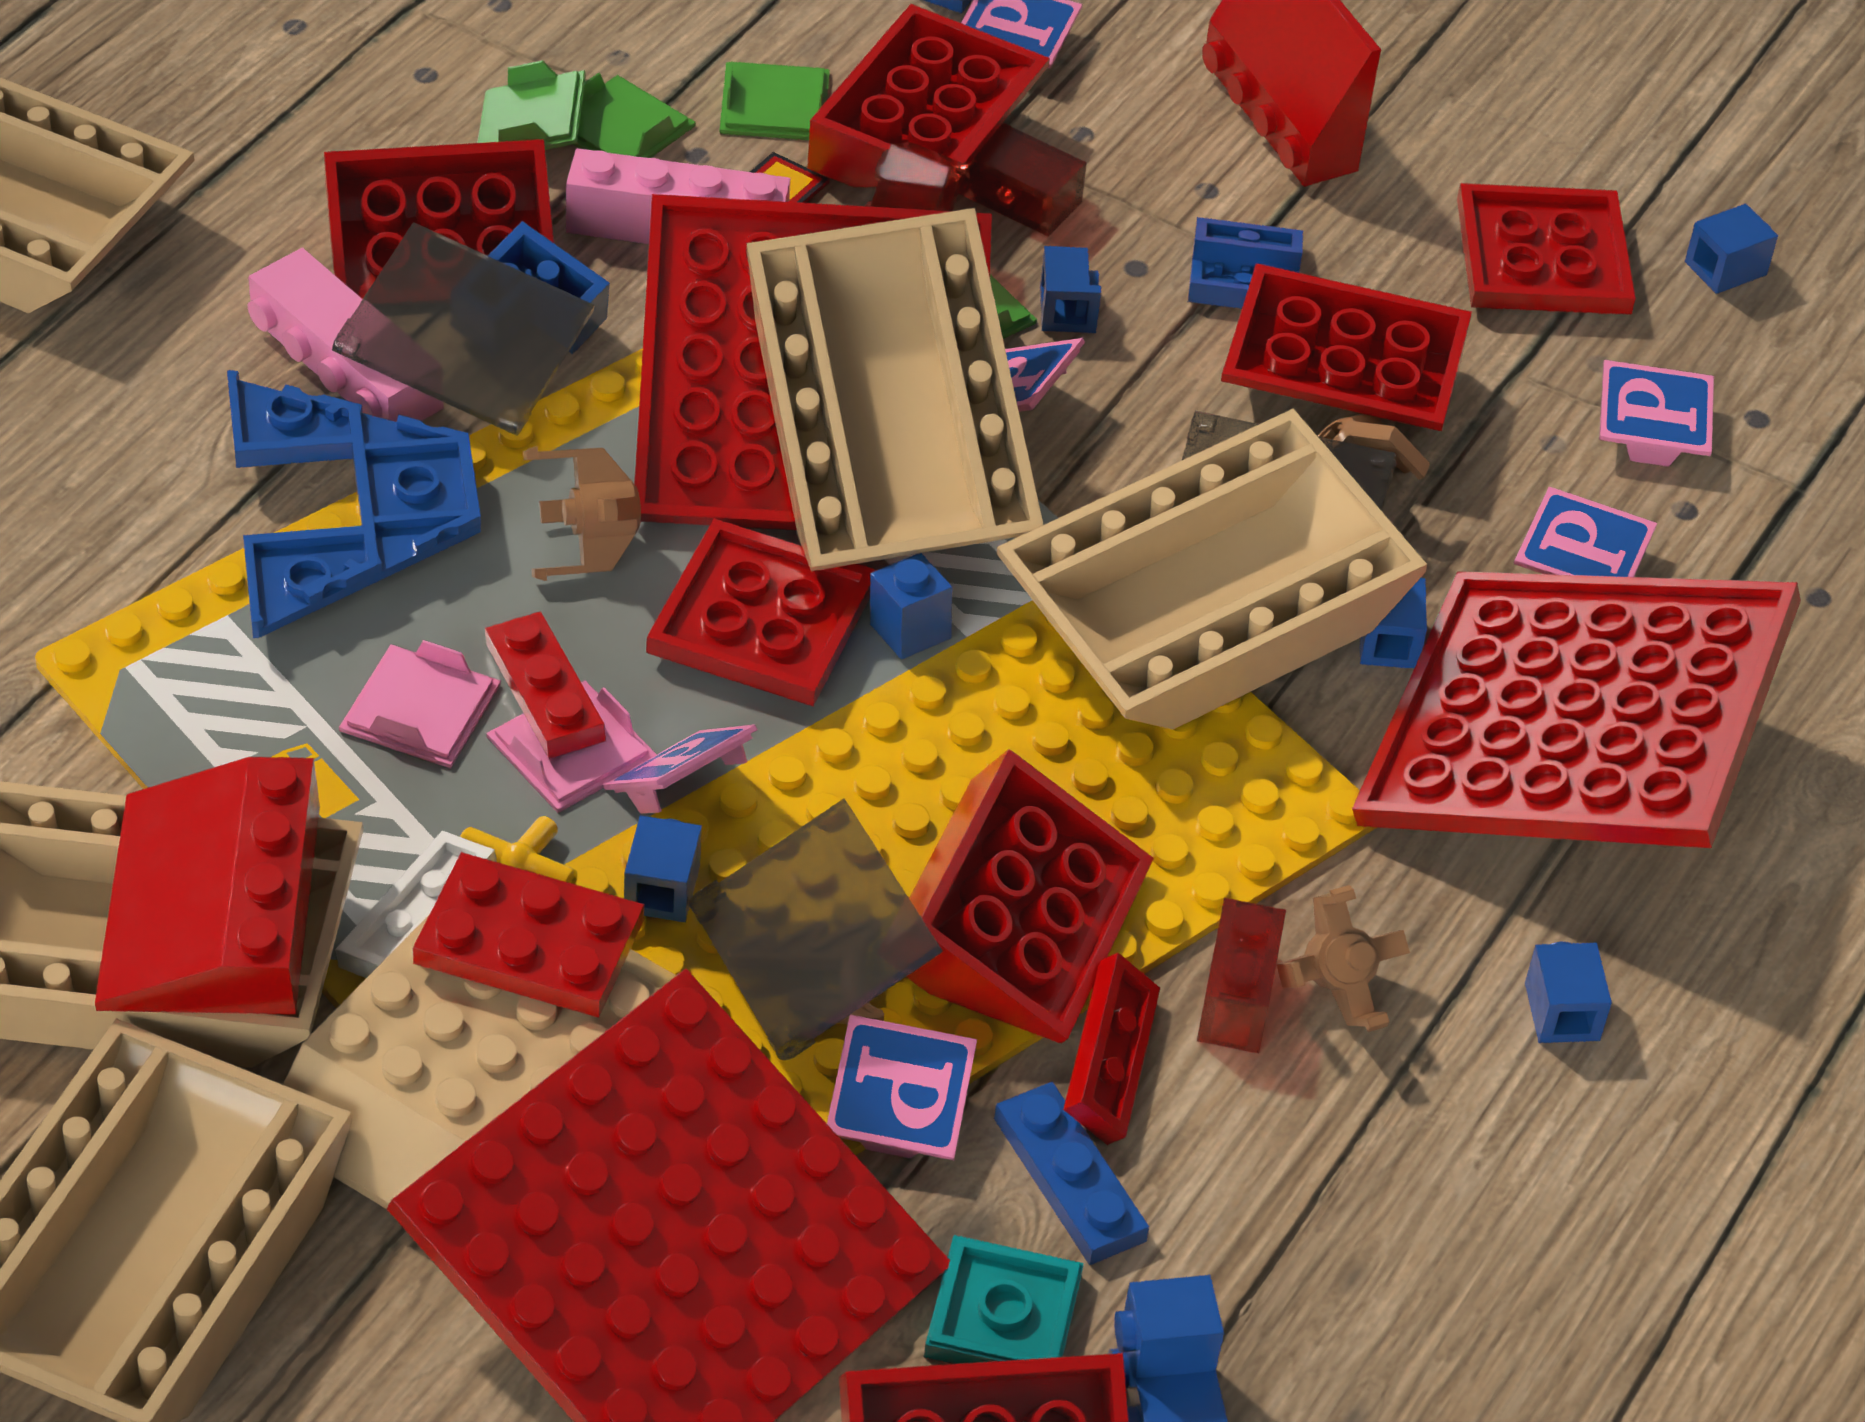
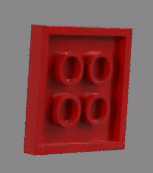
[1457,183,1636,315]
[646,518,877,707]

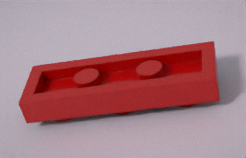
[485,611,606,759]
[1063,953,1161,1145]

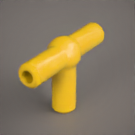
[460,816,578,884]

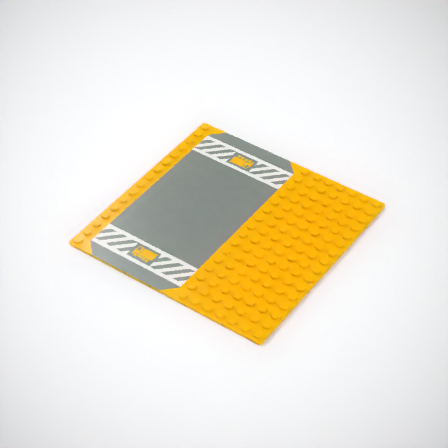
[35,348,1377,1155]

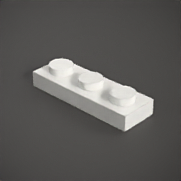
[335,831,497,978]

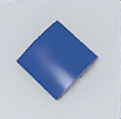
[1188,217,1303,309]

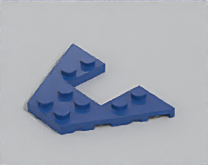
[227,370,481,639]

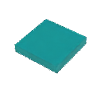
[924,1235,1084,1364]

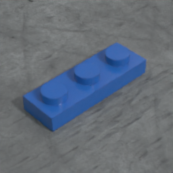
[994,1081,1149,1266]

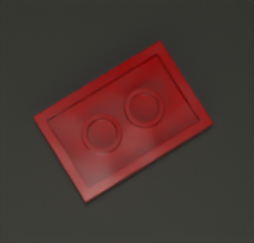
[413,852,644,1018]

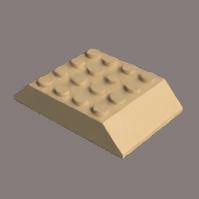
[0,77,195,313]
[747,208,1043,571]
[997,408,1427,729]
[0,781,363,1068]
[283,915,676,1209]
[0,1019,352,1422]

